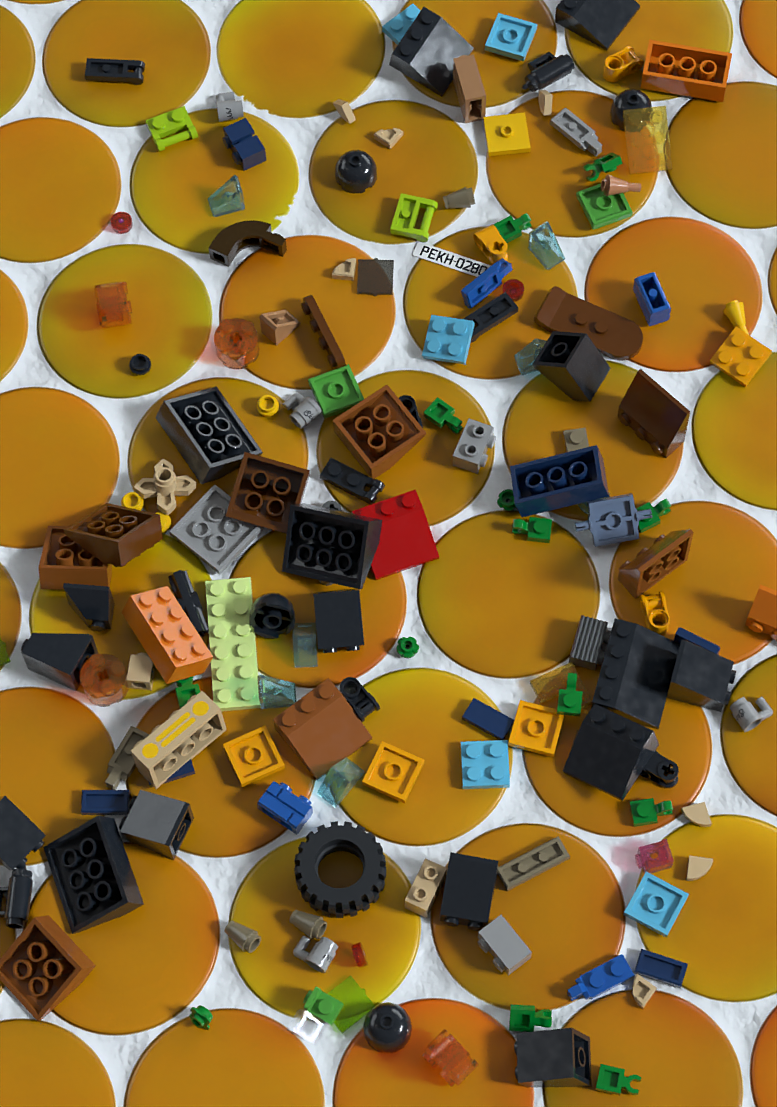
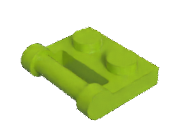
[146,106,198,152]
[390,193,438,242]

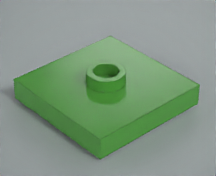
[576,184,633,230]
[308,364,364,419]

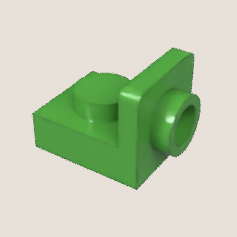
[303,986,344,1026]

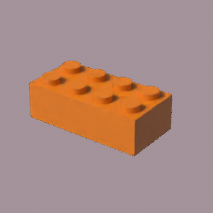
[641,40,732,102]
[121,586,213,684]

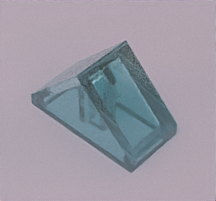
[208,175,245,217]
[528,221,565,270]
[514,339,546,375]
[293,622,318,668]
[257,675,296,709]
[317,758,365,808]

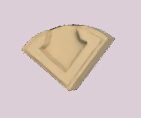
[538,90,553,116]
[333,99,355,124]
[374,128,403,149]
[332,258,356,281]
[681,802,712,827]
[686,855,713,881]
[632,974,657,1009]

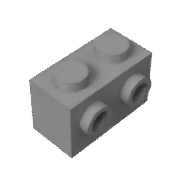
[453,418,496,474]
[477,915,532,975]

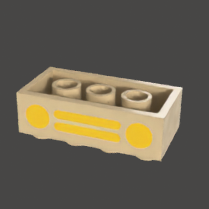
[131,691,227,789]

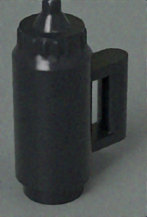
[522,52,575,92]
[0,863,33,929]

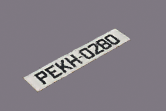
[412,241,491,277]

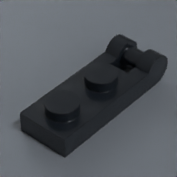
[85,58,145,85]
[463,292,518,343]
[320,458,385,504]

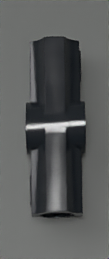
[168,570,209,638]

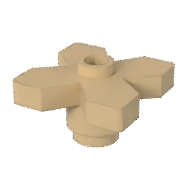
[134,459,196,515]

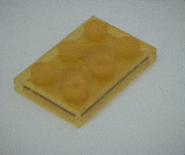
[623,106,673,175]

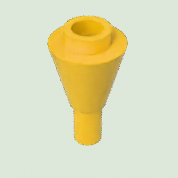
[723,300,749,335]

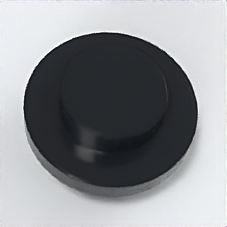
[129,354,151,375]

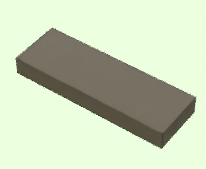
[497,836,570,891]

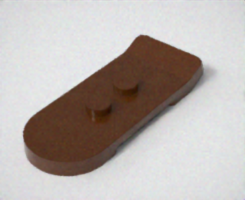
[534,286,643,361]

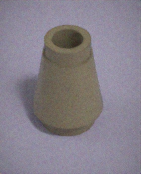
[443,187,476,209]
[290,910,327,939]
[224,920,261,953]

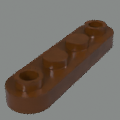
[301,295,346,369]

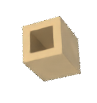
[126,653,156,691]

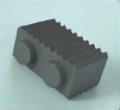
[569,615,611,670]

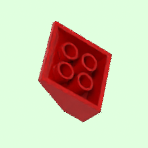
[352,489,439,580]

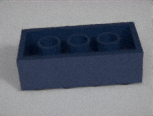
[510,445,609,517]

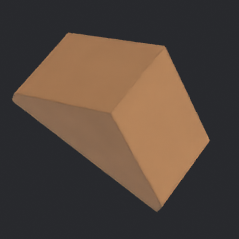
[260,310,300,346]

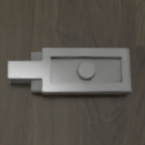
[550,108,602,156]

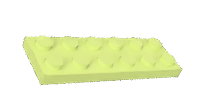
[205,577,261,712]

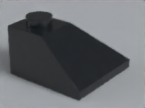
[63,583,115,631]

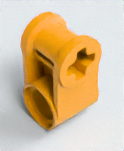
[603,46,644,82]
[473,224,508,265]
[640,591,670,636]

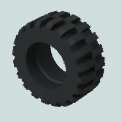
[294,821,386,918]

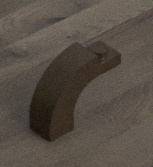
[209,220,287,267]

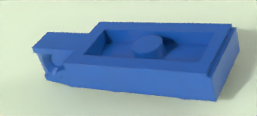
[461,258,513,309]
[567,954,634,1001]

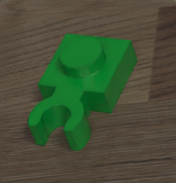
[175,677,200,709]
[596,1064,641,1095]

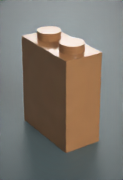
[453,54,486,123]

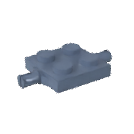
[575,493,652,547]

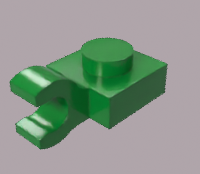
[583,153,623,181]
[493,213,532,243]
[423,397,463,434]
[636,499,671,533]
[512,517,552,543]
[557,673,583,716]
[630,798,673,827]
[509,1004,552,1032]

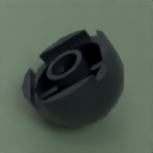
[610,89,653,133]
[335,150,377,194]
[249,593,295,639]
[363,1002,412,1053]

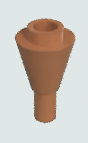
[601,175,641,196]

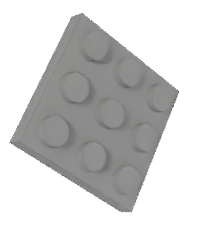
[169,484,264,575]

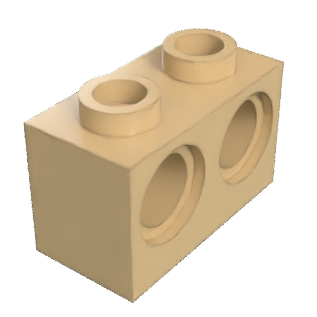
[405,858,447,918]

